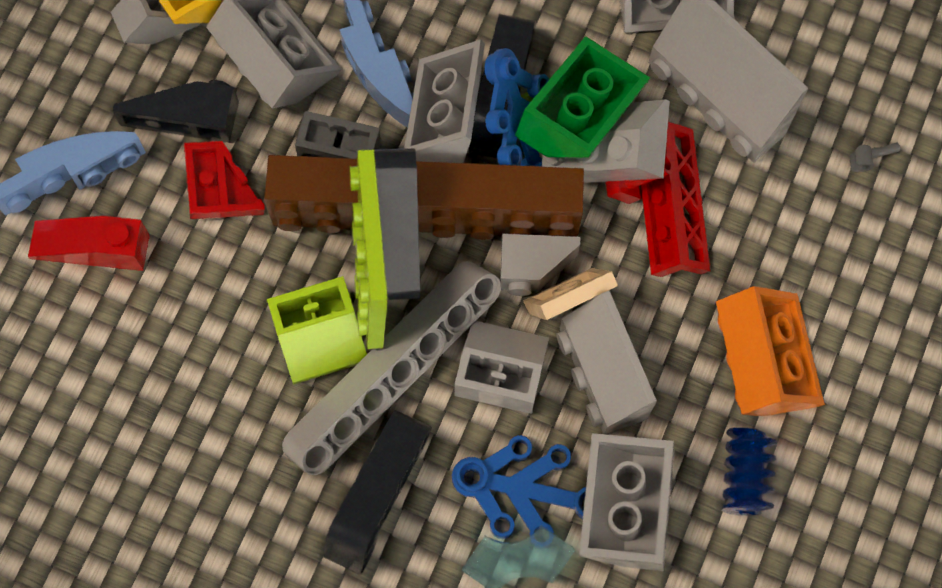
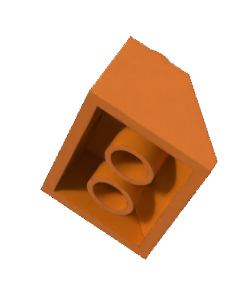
[716,286,825,416]

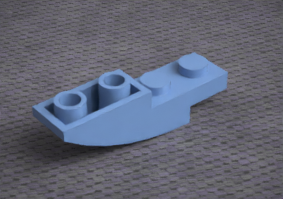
[339,0,414,128]
[0,131,146,216]

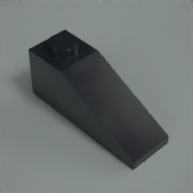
[112,80,239,143]

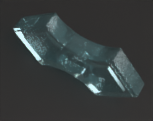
[462,525,575,588]

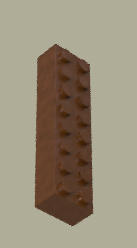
[264,155,584,240]

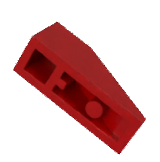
[28,216,150,271]

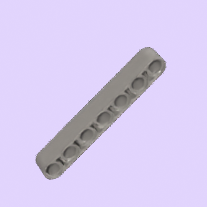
[282,261,501,475]

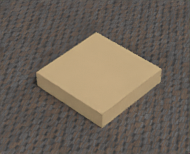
[523,268,618,320]

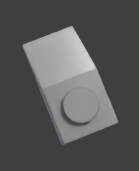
[111,0,203,44]
[500,234,580,296]

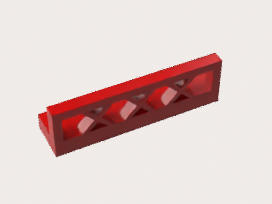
[641,121,711,277]

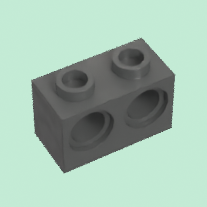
[295,111,382,159]

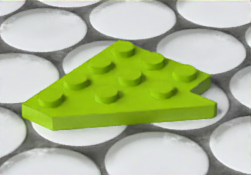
[349,150,388,349]

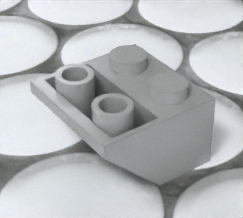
[454,321,549,414]

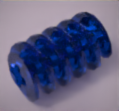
[721,427,778,516]

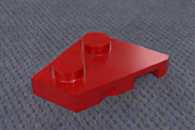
[184,141,265,219]

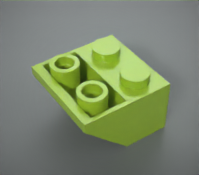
[267,276,367,385]

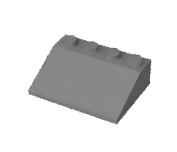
[648,0,808,163]

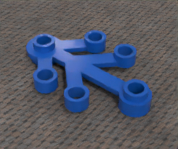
[485,48,549,167]
[452,435,586,548]

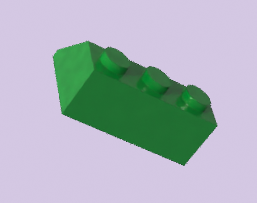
[515,36,650,158]

